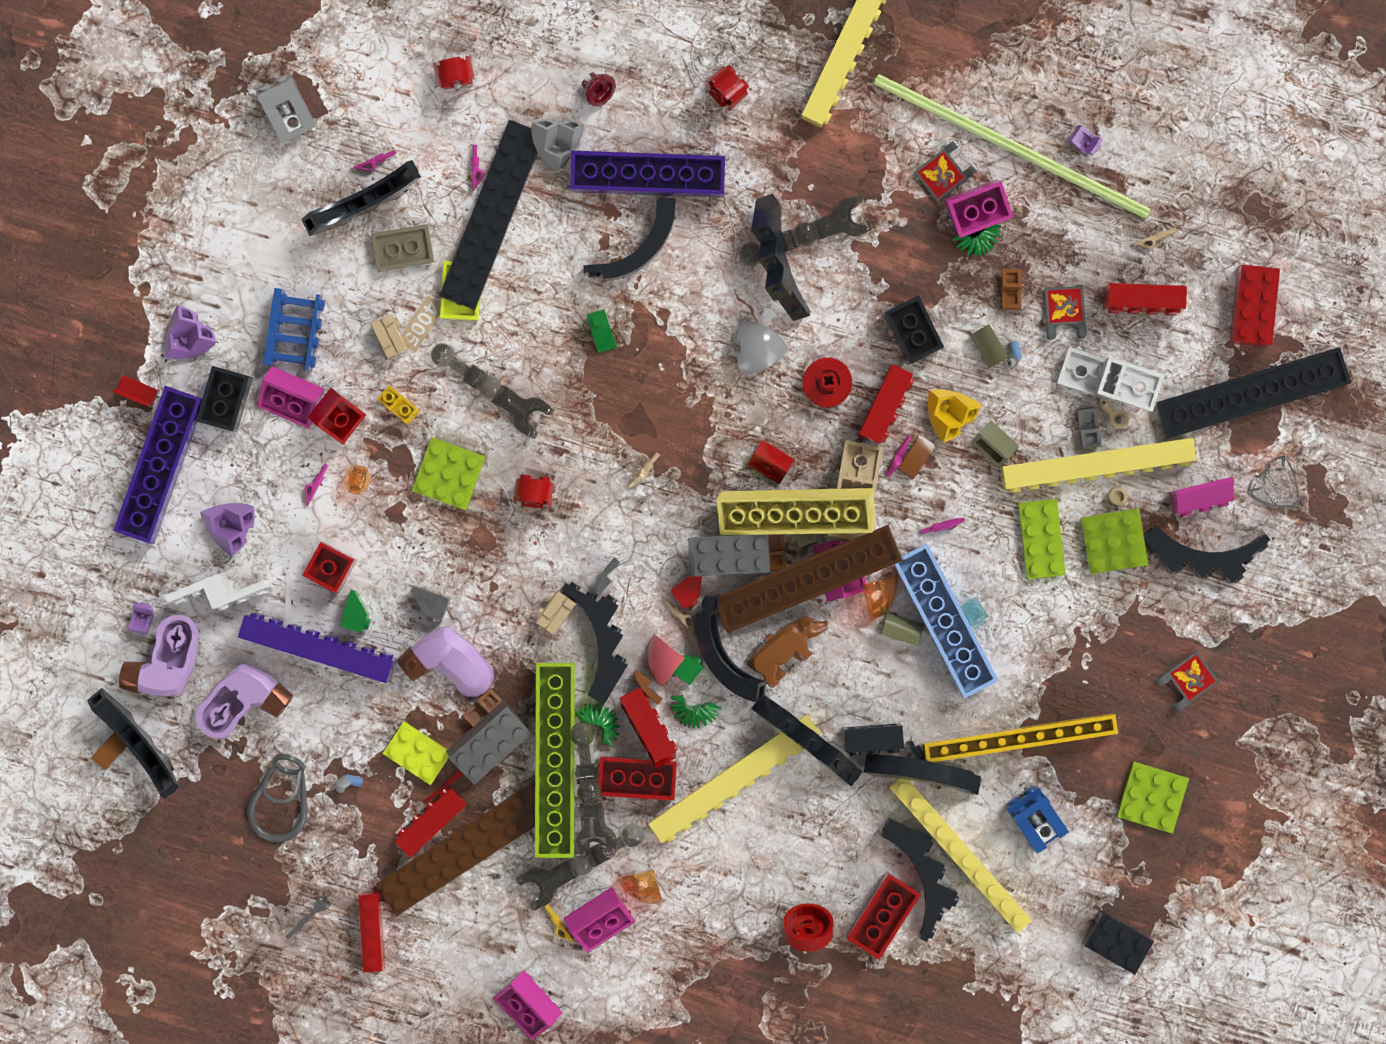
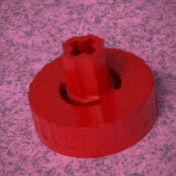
[802,357,853,408]
[783,903,834,952]

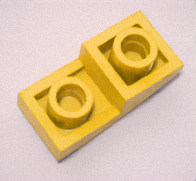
[377,385,420,426]

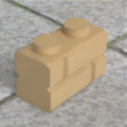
[370,314,410,360]
[535,590,577,635]

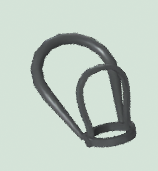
[247,754,308,842]

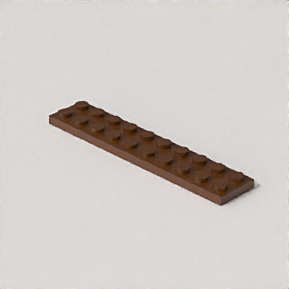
[718,524,904,633]
[376,781,535,916]

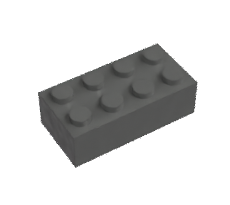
[688,534,770,577]
[446,700,532,785]

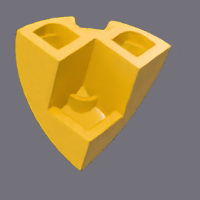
[928,389,982,442]

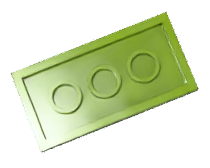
[1018,499,1066,579]

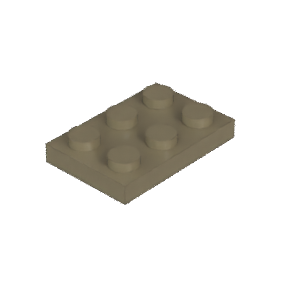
[371,224,435,272]

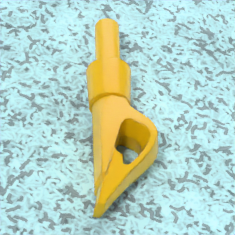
[544,904,575,942]

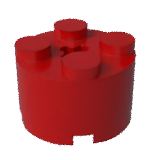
[433,56,475,90]
[705,65,749,111]
[513,474,554,508]

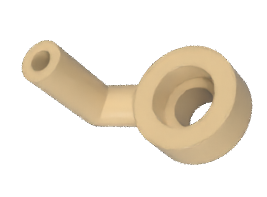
[1100,399,1130,429]

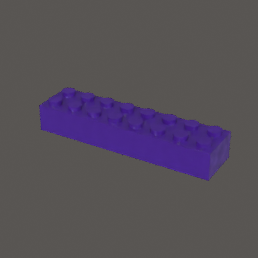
[570,150,725,198]
[113,386,202,544]
[238,612,397,683]

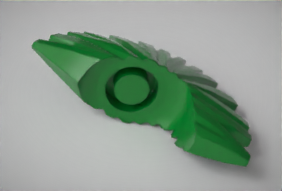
[952,225,1002,256]
[670,695,722,729]
[575,704,620,748]

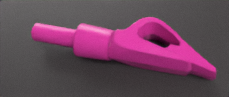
[471,145,484,191]
[353,150,397,172]
[885,436,911,477]
[304,463,329,507]
[920,517,965,534]

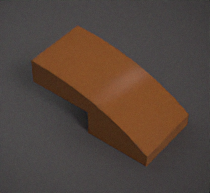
[1001,269,1022,310]
[897,435,936,480]
[768,534,787,571]
[634,670,663,705]
[461,688,503,728]
[91,733,127,770]

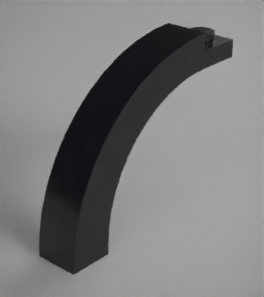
[583,198,676,281]
[695,593,767,703]
[863,754,981,795]

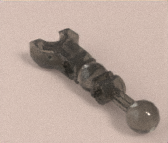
[739,195,873,267]
[431,343,555,439]
[570,722,617,859]
[515,823,645,911]

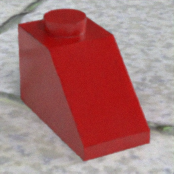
[671,576,702,609]

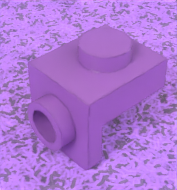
[1068,125,1103,155]
[128,603,154,635]

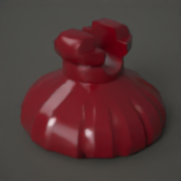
[581,72,616,107]

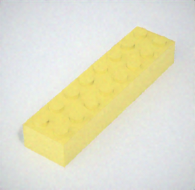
[717,488,876,535]

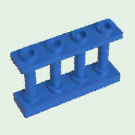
[263,288,325,372]

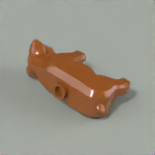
[747,616,828,688]

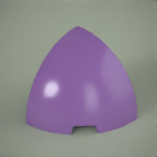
[164,305,216,359]
[200,503,255,556]

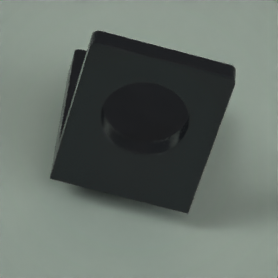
[908,739,924,760]

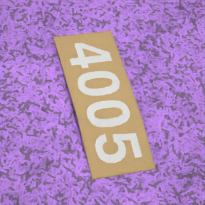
[402,295,441,352]

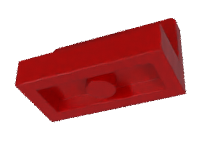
[112,375,160,408]
[747,440,794,484]

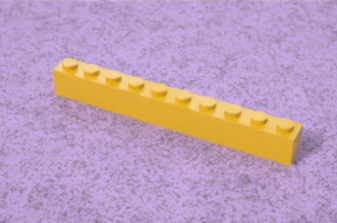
[922,713,1118,762]

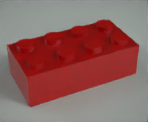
[1229,264,1280,347]
[1103,283,1187,316]
[857,364,914,446]
[597,755,677,801]
[846,871,921,960]

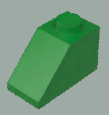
[586,309,617,353]
[340,590,371,633]
[674,655,704,685]

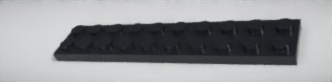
[439,120,538,311]
[1156,347,1351,439]

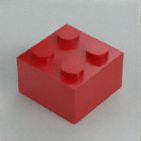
[307,387,366,445]
[302,541,357,594]

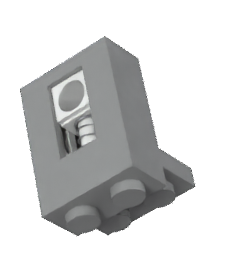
[256,75,316,143]

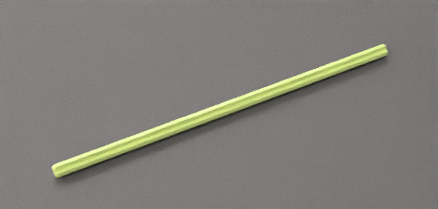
[874,75,1150,218]

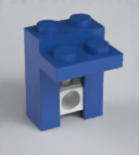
[1005,786,1069,854]

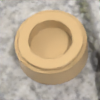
[1108,487,1128,506]

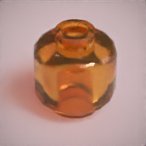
[344,465,371,495]

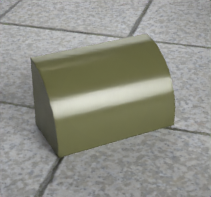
[970,324,1008,368]
[971,421,1019,468]
[880,613,924,646]

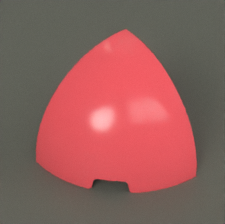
[647,634,684,687]

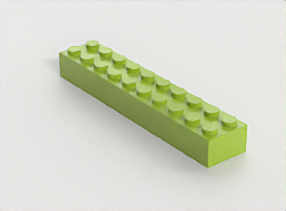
[535,663,575,858]

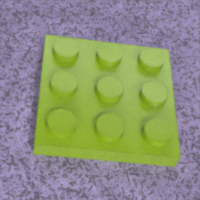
[412,437,486,511]
[1081,508,1148,574]
[1116,761,1189,834]

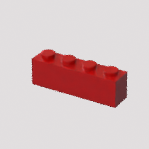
[619,688,678,769]
[395,787,468,858]
[358,891,385,973]

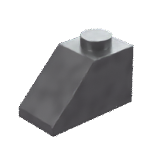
[412,586,451,623]

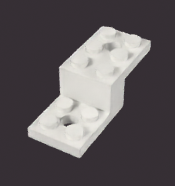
[1056,347,1164,412]
[165,573,272,612]

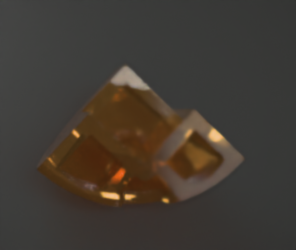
[862,576,899,622]
[617,869,664,904]

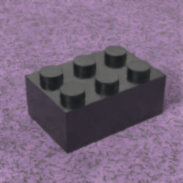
[883,295,944,366]
[196,366,253,433]
[842,723,904,756]
[1081,910,1154,975]

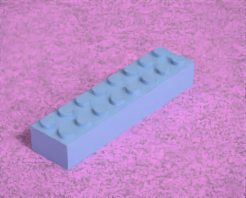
[893,544,999,699]

